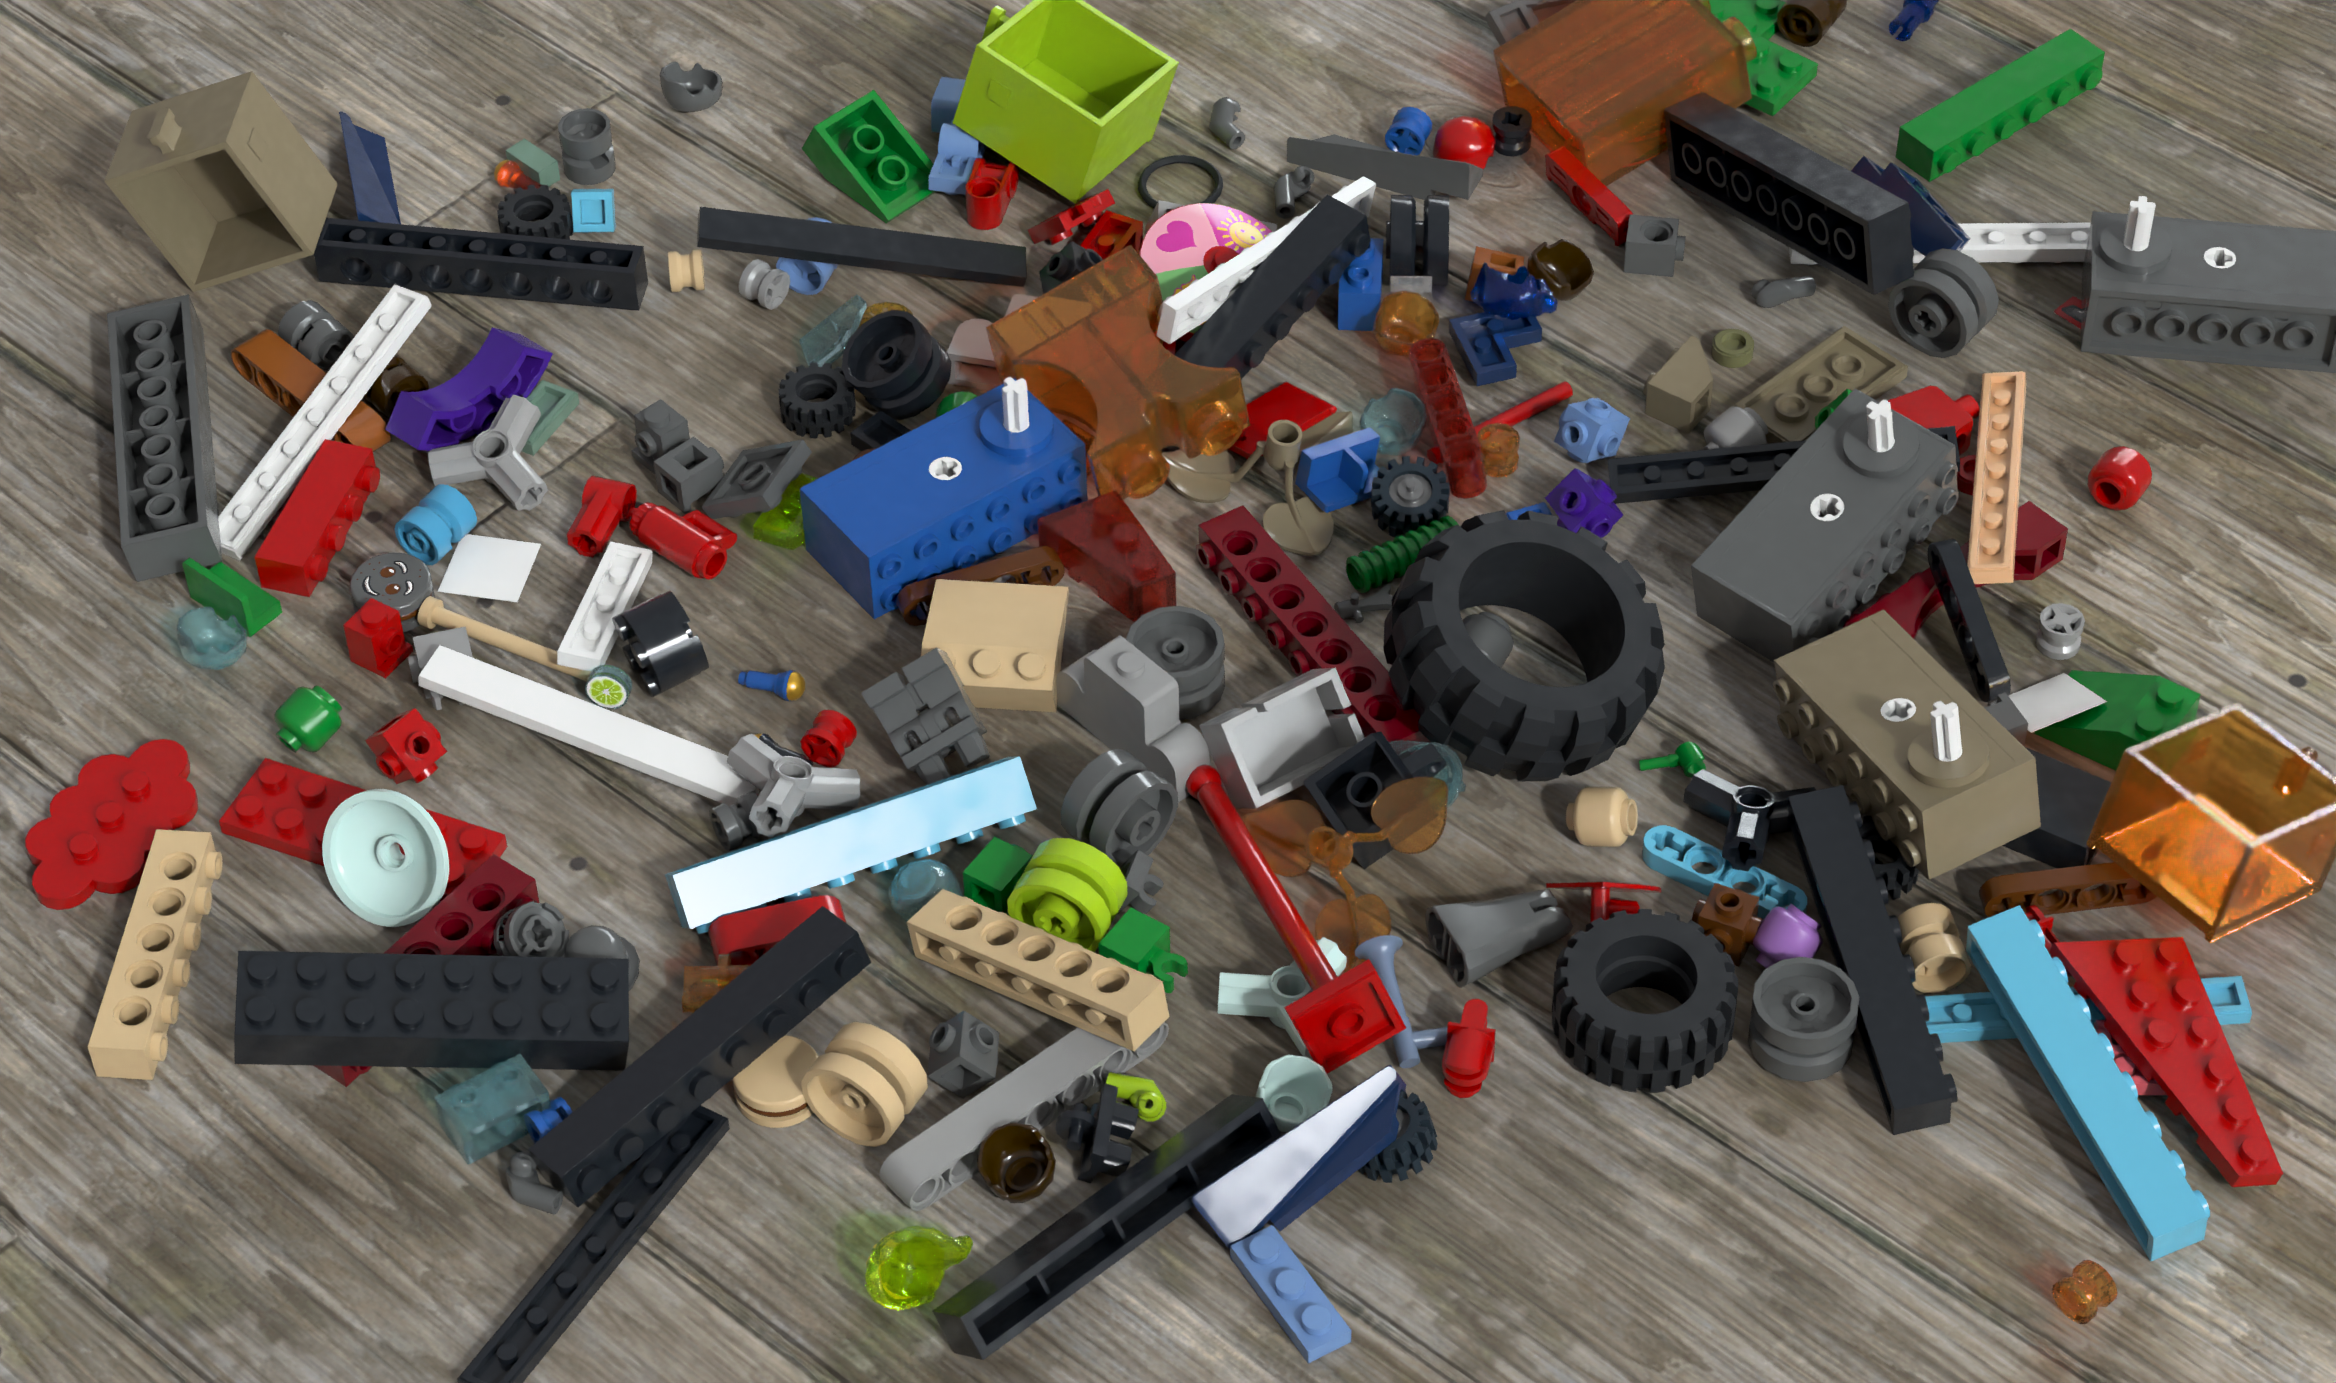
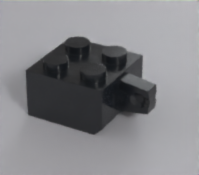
[1303,732,1447,869]

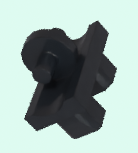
[1055,1083,1139,1184]

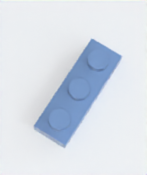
[1230,1225,1351,1364]

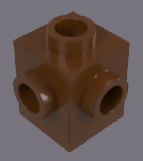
[1691,883,1764,967]

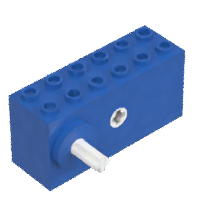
[800,377,1088,619]

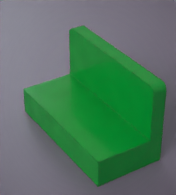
[182,558,282,637]

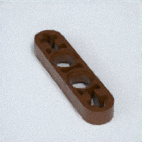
[896,546,1065,626]
[1979,859,2163,917]

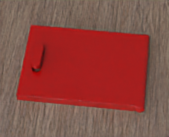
[1204,382,1337,459]

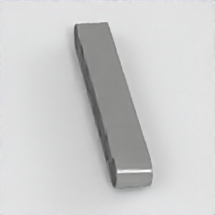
[879,1022,1169,1211]

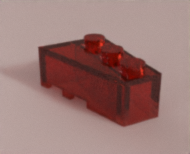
[1038,490,1176,622]

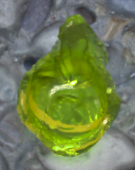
[865,1225,973,1310]

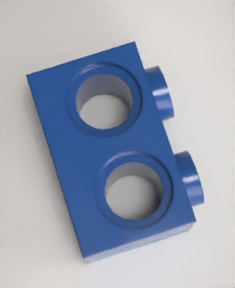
[1338,238,1384,331]

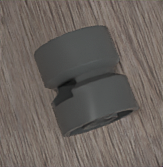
[558,108,616,185]
[278,300,354,373]

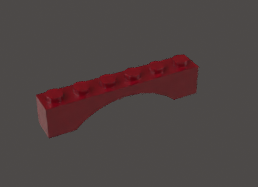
[1843,501,2068,640]

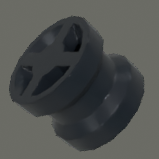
[1492,106,1532,156]

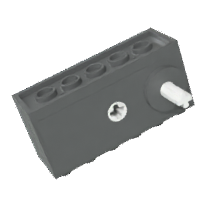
[2081,196,2336,373]
[1691,388,1959,662]

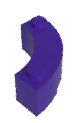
[385,327,553,451]

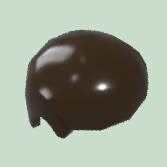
[1527,239,1594,301]
[977,1122,1056,1203]

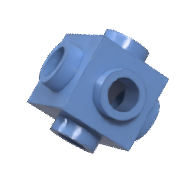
[1554,398,1630,463]

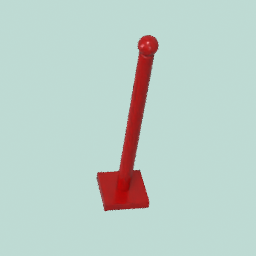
[1186,764,1406,1074]

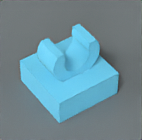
[571,189,616,232]

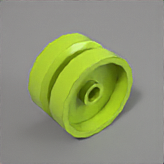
[1007,838,1128,952]

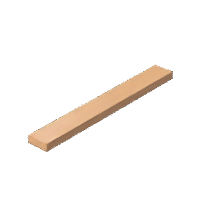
[1967,371,2026,584]

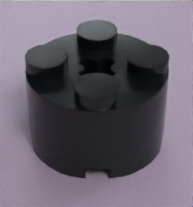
[612,591,709,698]

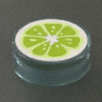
[585,665,632,709]

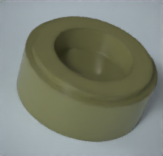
[1711,329,1754,368]

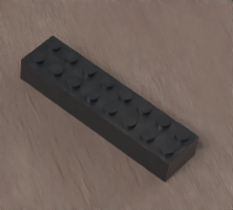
[1664,92,1914,295]
[234,951,629,1071]

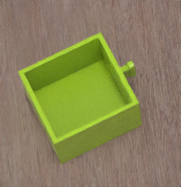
[953,0,1179,204]

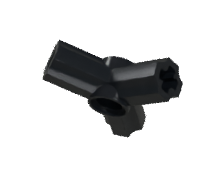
[1683,769,1816,871]

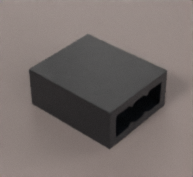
[2002,747,2125,869]

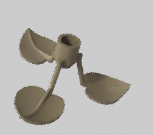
[1160,411,1353,556]

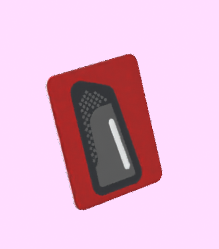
[2054,296,2082,329]

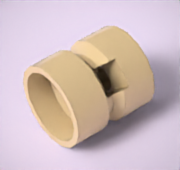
[1897,903,1971,994]

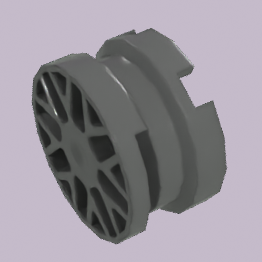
[494,901,569,957]

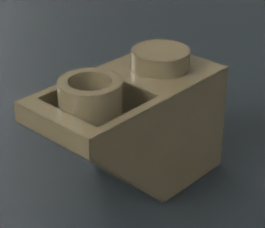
[1643,335,1713,434]

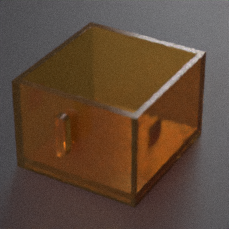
[2086,702,2336,943]

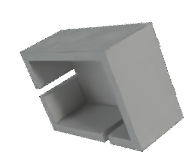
[1199,668,1365,809]

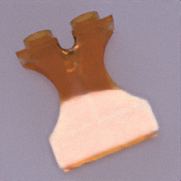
[986,245,1250,510]

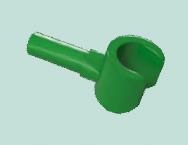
[1639,742,1706,778]

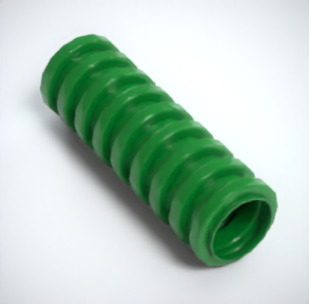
[1346,515,1459,593]

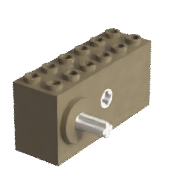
[1773,609,2041,880]

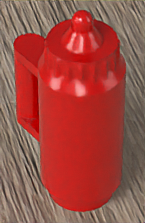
[628,502,737,580]

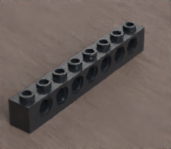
[314,218,648,311]

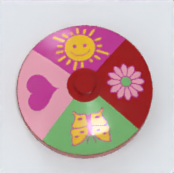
[1135,203,1272,342]

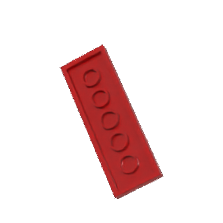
[219,758,508,904]

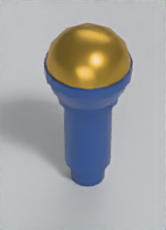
[738,670,805,701]

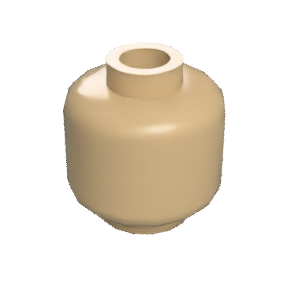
[1566,787,1638,847]

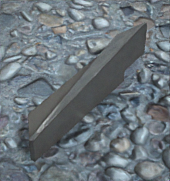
[1287,134,1483,200]

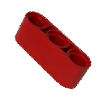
[708,895,846,978]

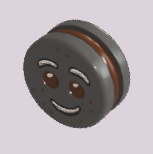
[350,553,435,632]

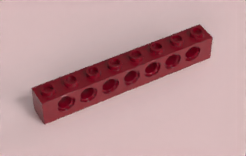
[1196,505,1433,755]

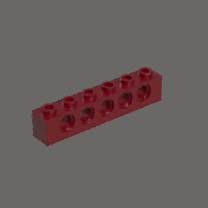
[313,854,540,1087]

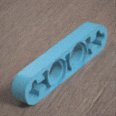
[1642,825,1807,919]

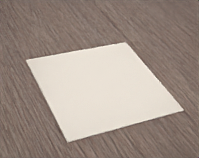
[438,534,541,602]
[1989,673,2107,733]

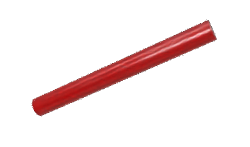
[1427,381,1573,464]

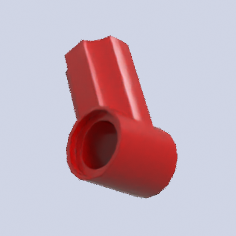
[567,476,637,558]

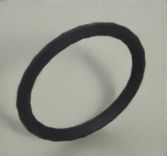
[1138,155,1223,208]

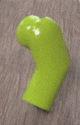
[1106,1072,1166,1122]

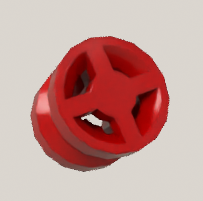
[800,710,857,767]

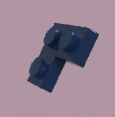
[1449,302,1542,386]

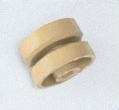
[801,1022,928,1147]

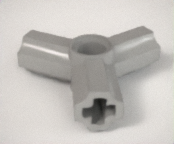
[428,395,548,511]
[727,734,860,838]

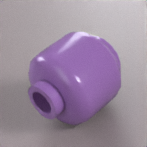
[1753,904,1823,968]

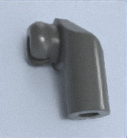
[1209,97,1245,149]

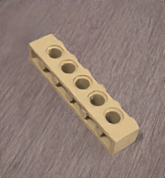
[88,829,222,1080]
[907,889,1170,1051]

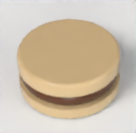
[733,1035,819,1128]

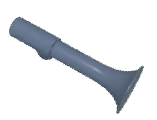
[1355,935,1447,1068]

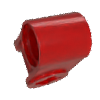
[965,158,1019,230]

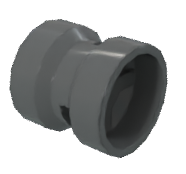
[709,791,764,851]

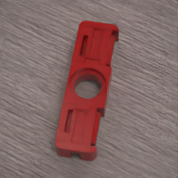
[1545,146,1633,246]

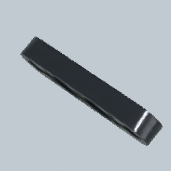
[1927,538,2011,702]

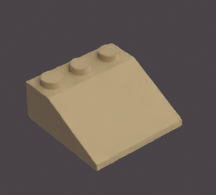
[921,579,1069,712]

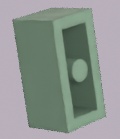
[506,138,560,188]

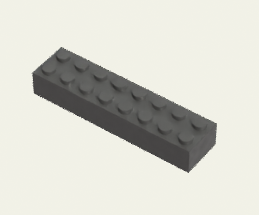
[107,294,222,582]

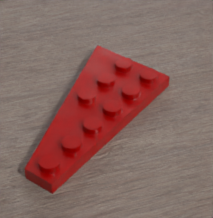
[2049,937,2283,1187]

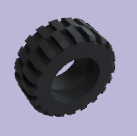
[1552,909,1738,1093]

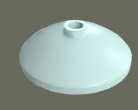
[322,789,449,927]

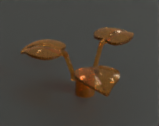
[1243,777,1448,972]

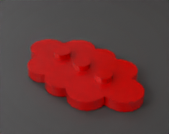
[25,739,198,910]

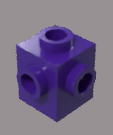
[1545,468,1623,538]

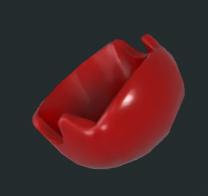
[1433,116,1496,170]

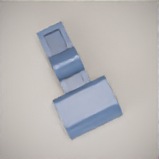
[929,77,987,195]

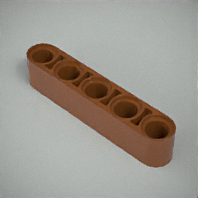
[230,329,391,452]

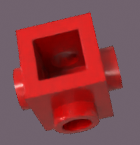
[365,708,447,784]

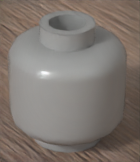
[1703,406,1768,450]

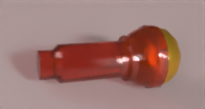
[494,160,541,190]

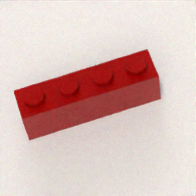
[255,439,380,597]

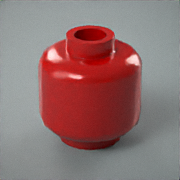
[2087,446,2152,511]

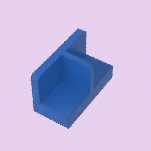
[1295,427,1380,513]

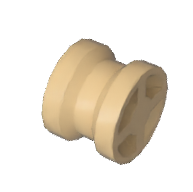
[668,249,705,292]

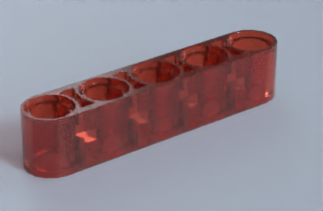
[1409,338,1487,499]

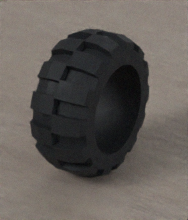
[1383,510,1665,782]

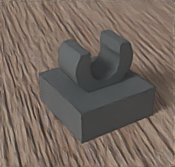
[1117,850,1164,914]

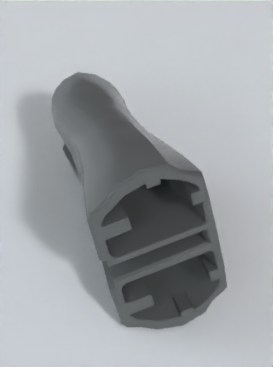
[1425,889,1573,988]

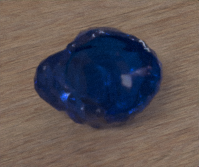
[1470,262,1558,320]

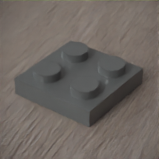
[702,439,812,519]

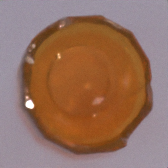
[1373,290,1439,357]

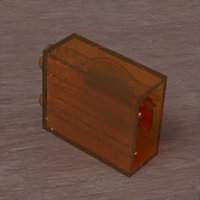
[1493,0,1757,186]

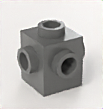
[927,1011,1000,1098]

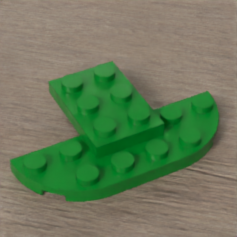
[1644,0,1818,138]

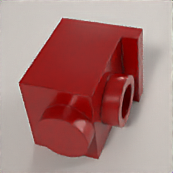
[343,598,413,679]

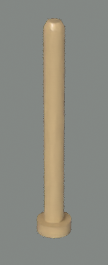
[418,596,597,681]

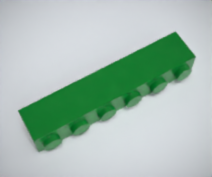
[1896,28,2105,182]

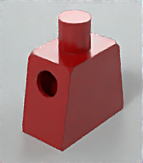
[1887,385,1980,456]

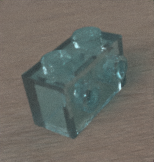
[434,1054,550,1165]

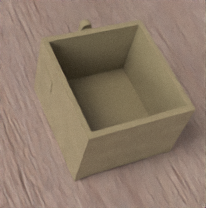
[104,71,338,292]

